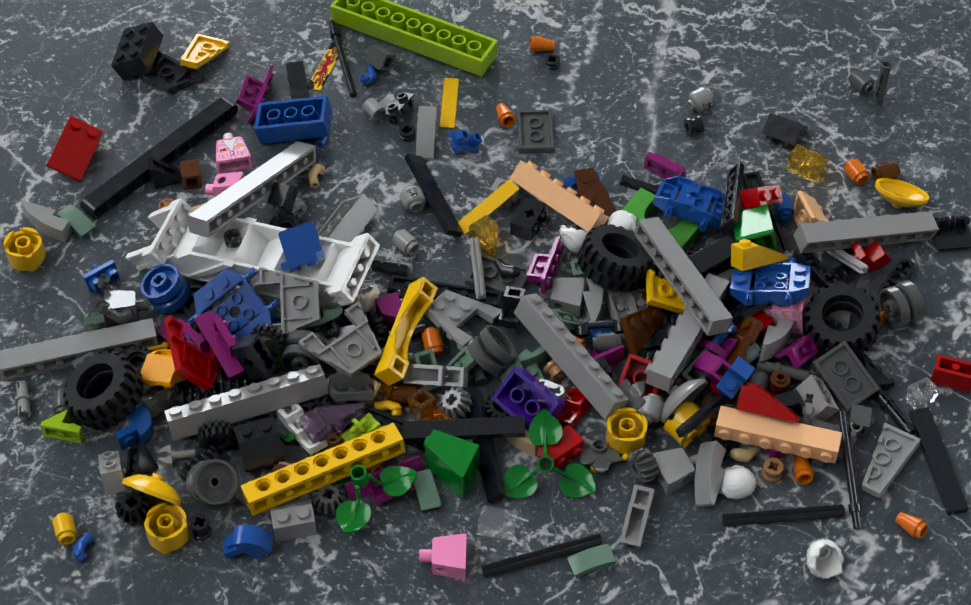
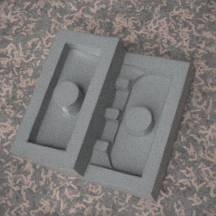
[605,288,649,321]

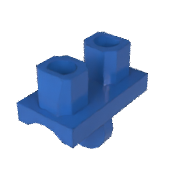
[448,129,482,154]
[82,260,120,292]

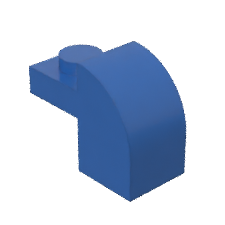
[115,404,154,450]
[223,525,273,559]

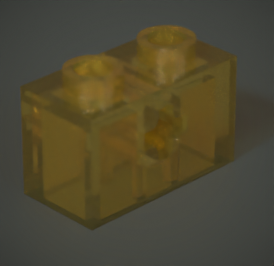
[786,144,830,184]

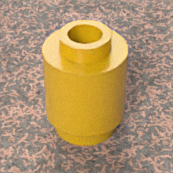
[52,512,77,545]

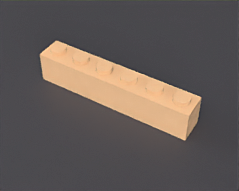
[510,160,609,232]
[714,406,842,464]

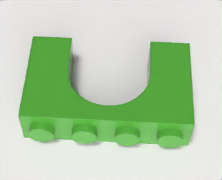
[622,188,703,253]

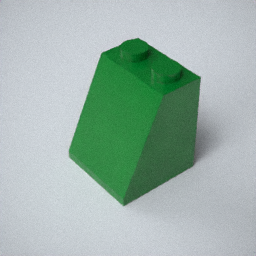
[734,205,779,251]
[423,429,479,499]

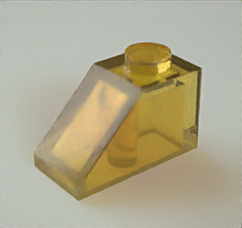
[469,215,499,258]

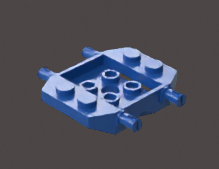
[653,176,724,232]
[730,257,811,306]
[187,267,281,339]

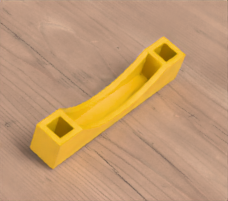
[374,277,438,386]

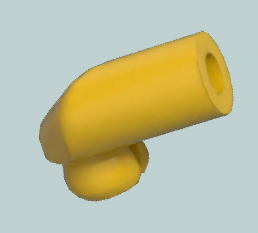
[374,400,402,416]

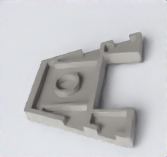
[259,267,321,344]
[424,290,501,350]
[298,301,382,377]

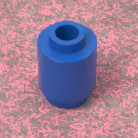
[773,193,794,220]

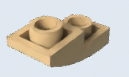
[505,429,537,456]

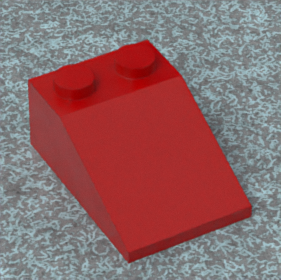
[46,115,104,182]
[617,353,661,397]
[737,382,801,423]

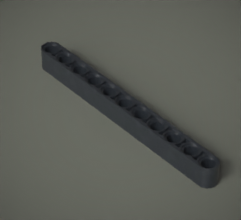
[80,97,238,219]

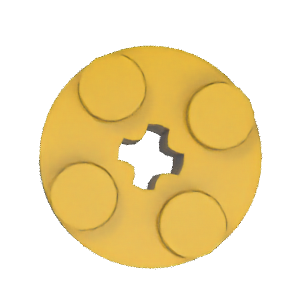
[3,227,46,272]
[663,400,711,449]
[605,408,648,454]
[144,503,189,554]

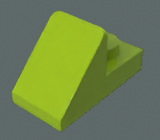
[40,410,85,444]

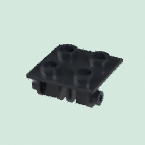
[933,215,971,250]

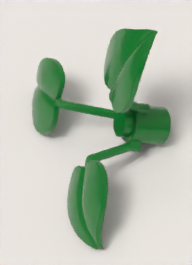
[503,409,596,499]
[333,465,417,533]

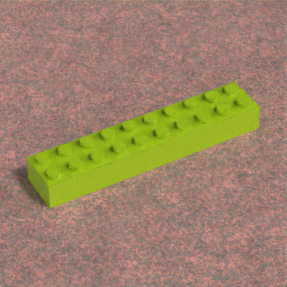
[330,0,498,77]

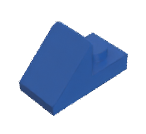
[715,356,755,400]

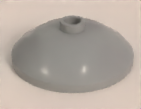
[661,379,708,424]

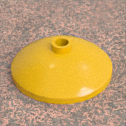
[875,178,929,209]
[122,473,182,506]

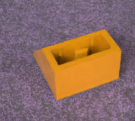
[140,349,187,388]

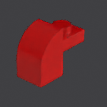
[851,240,892,273]

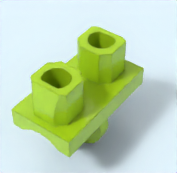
[341,413,382,442]

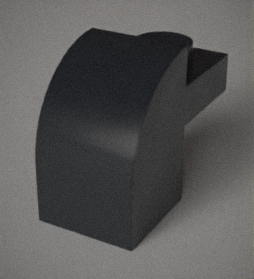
[498,286,526,329]

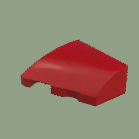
[557,388,592,428]

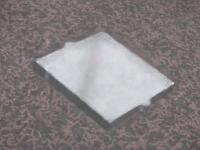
[476,505,519,543]

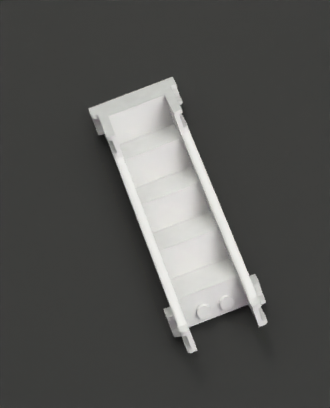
[126,198,380,309]

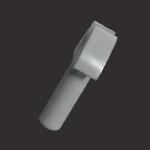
[157,445,197,468]

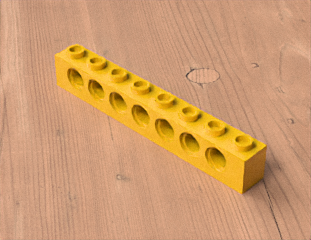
[241,423,406,516]

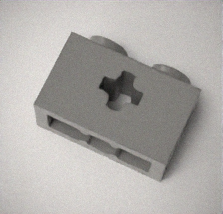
[794,375,839,421]
[98,451,126,496]

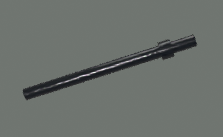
[329,20,357,98]
[837,410,862,530]

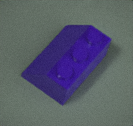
[491,367,567,430]

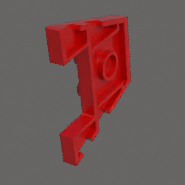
[164,315,221,391]

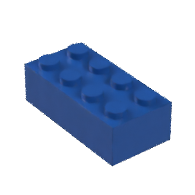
[254,96,333,144]

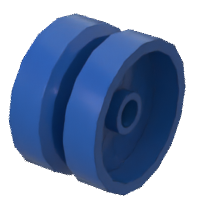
[140,264,191,313]

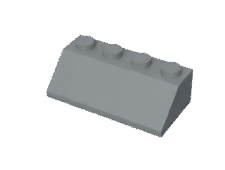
[318,193,378,242]

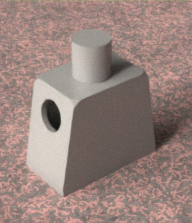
[540,278,585,318]
[653,448,698,495]

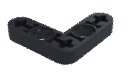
[792,247,859,289]

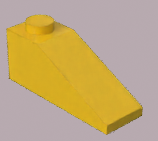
[731,239,788,271]

